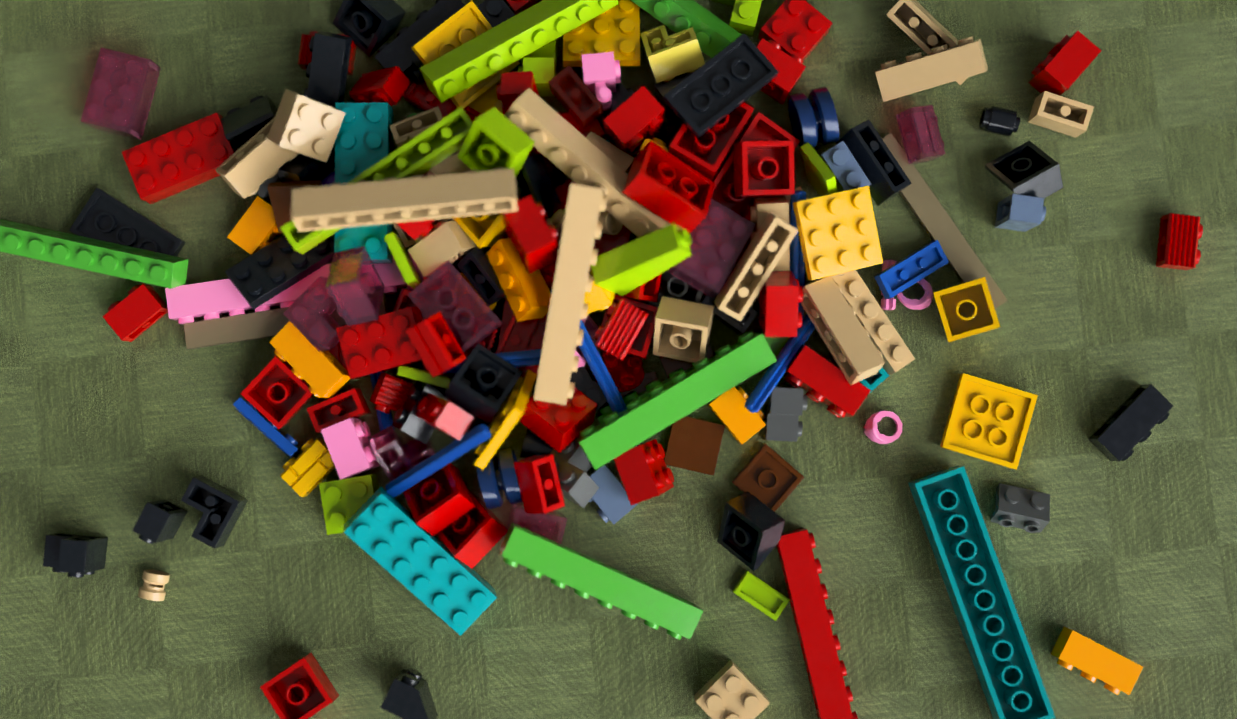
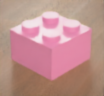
[321,418,380,479]

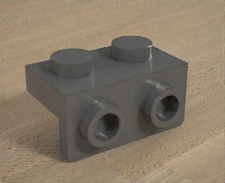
[990,483,1050,533]

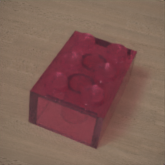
[81,47,161,140]
[667,199,756,297]
[408,260,503,356]

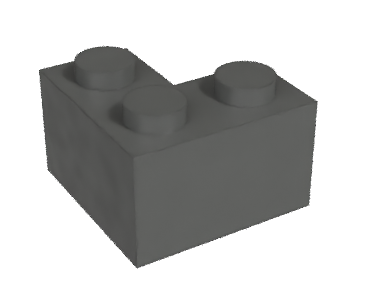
[763,387,808,442]
[549,438,599,508]

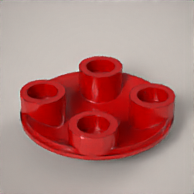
[593,352,644,392]

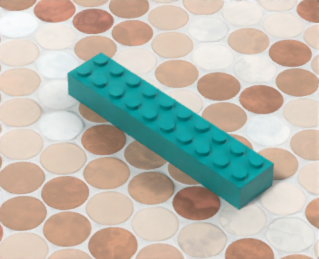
[908,466,1055,719]

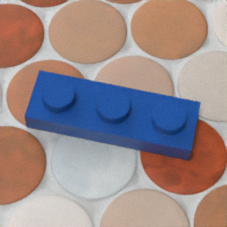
[874,240,949,299]
[233,397,299,459]

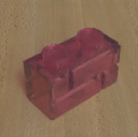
[896,105,946,165]

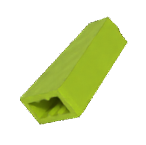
[591,223,692,296]

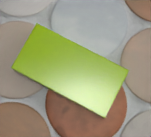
[732,570,790,621]

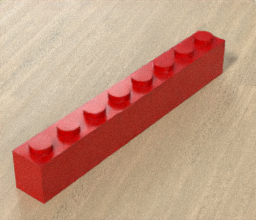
[776,528,858,719]

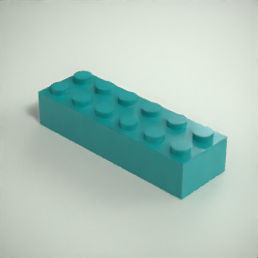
[334,103,393,264]
[344,486,497,636]

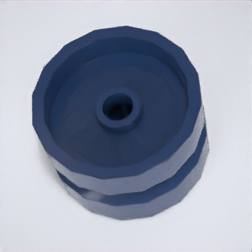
[787,86,839,150]
[476,446,523,510]

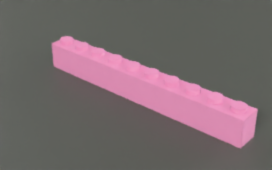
[165,252,423,324]

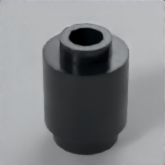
[979,106,1020,137]

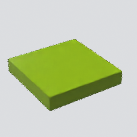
[800,143,838,196]
[384,232,423,290]
[397,365,454,388]

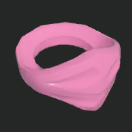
[897,278,933,310]
[864,410,902,444]

